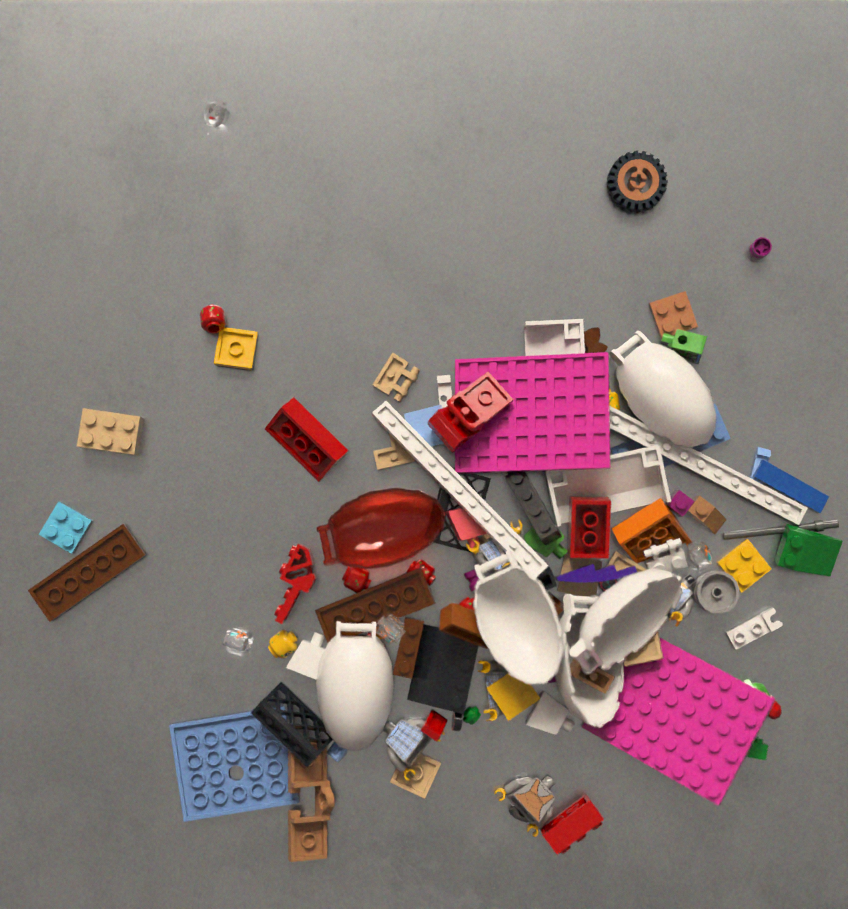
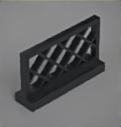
[426,467,491,552]
[251,682,333,767]

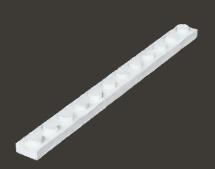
[372,401,548,578]
[610,406,808,525]

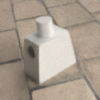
[286,632,326,680]
[525,690,575,735]

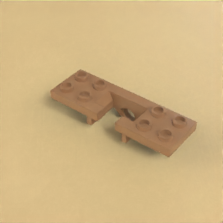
[288,742,335,862]

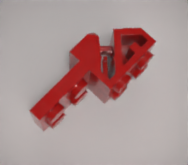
[427,371,514,453]
[274,544,317,624]

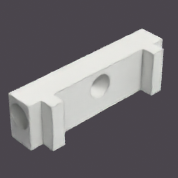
[437,375,452,408]

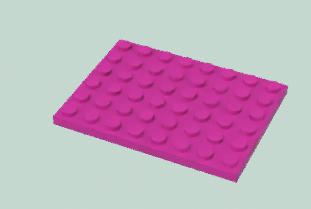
[455,352,611,474]
[582,638,776,806]

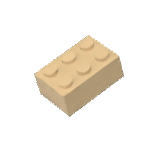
[77,408,144,456]

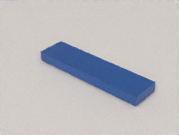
[753,460,829,513]

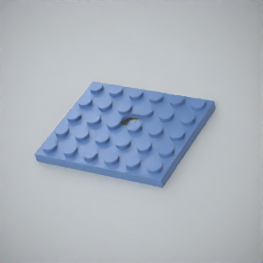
[169,706,300,822]

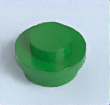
[463,706,481,725]

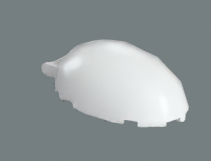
[609,331,716,448]
[474,550,563,684]
[569,568,683,674]
[555,594,624,728]
[316,621,394,752]

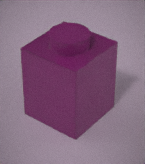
[666,490,695,517]

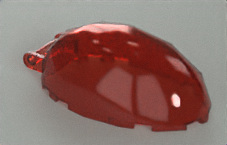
[316,488,445,569]

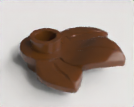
[584,327,608,353]

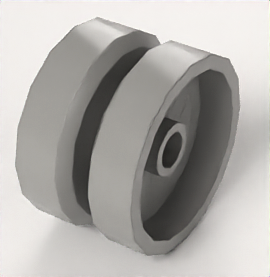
[692,571,740,614]

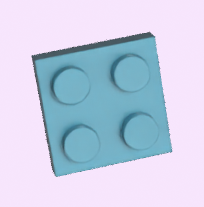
[39,501,93,554]

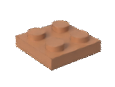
[649,291,698,340]

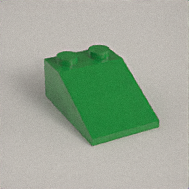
[775,524,843,576]

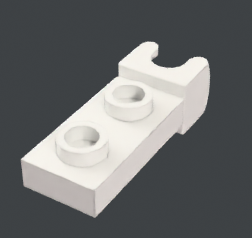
[726,608,783,650]

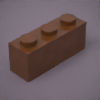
[393,616,424,679]

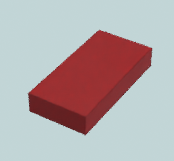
[420,710,448,742]

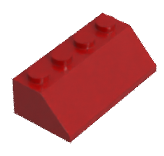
[265,397,349,482]

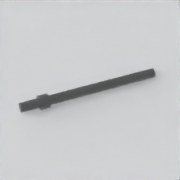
[723,520,839,540]

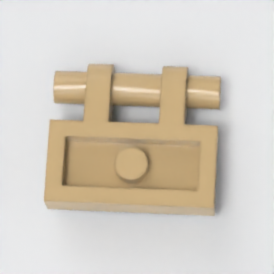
[372,352,420,402]

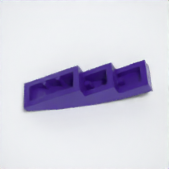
[555,564,638,583]

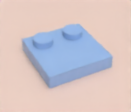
[404,405,444,447]

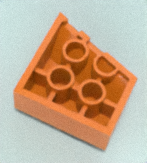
[612,498,693,563]

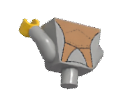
[494,776,555,837]

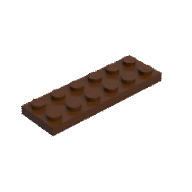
[28,524,146,622]
[315,567,436,643]

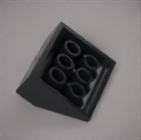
[407,624,478,714]

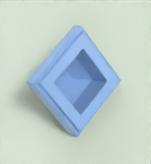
[327,741,348,762]

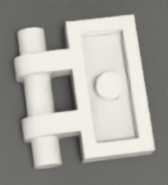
[643,538,688,573]

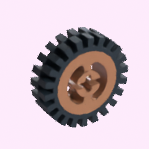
[607,151,668,213]

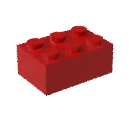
[568,496,611,558]
[540,795,604,855]

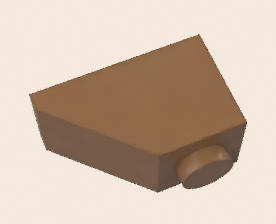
[686,495,727,535]
[569,658,615,694]

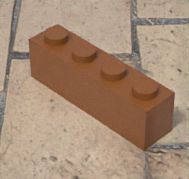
[440,603,489,650]

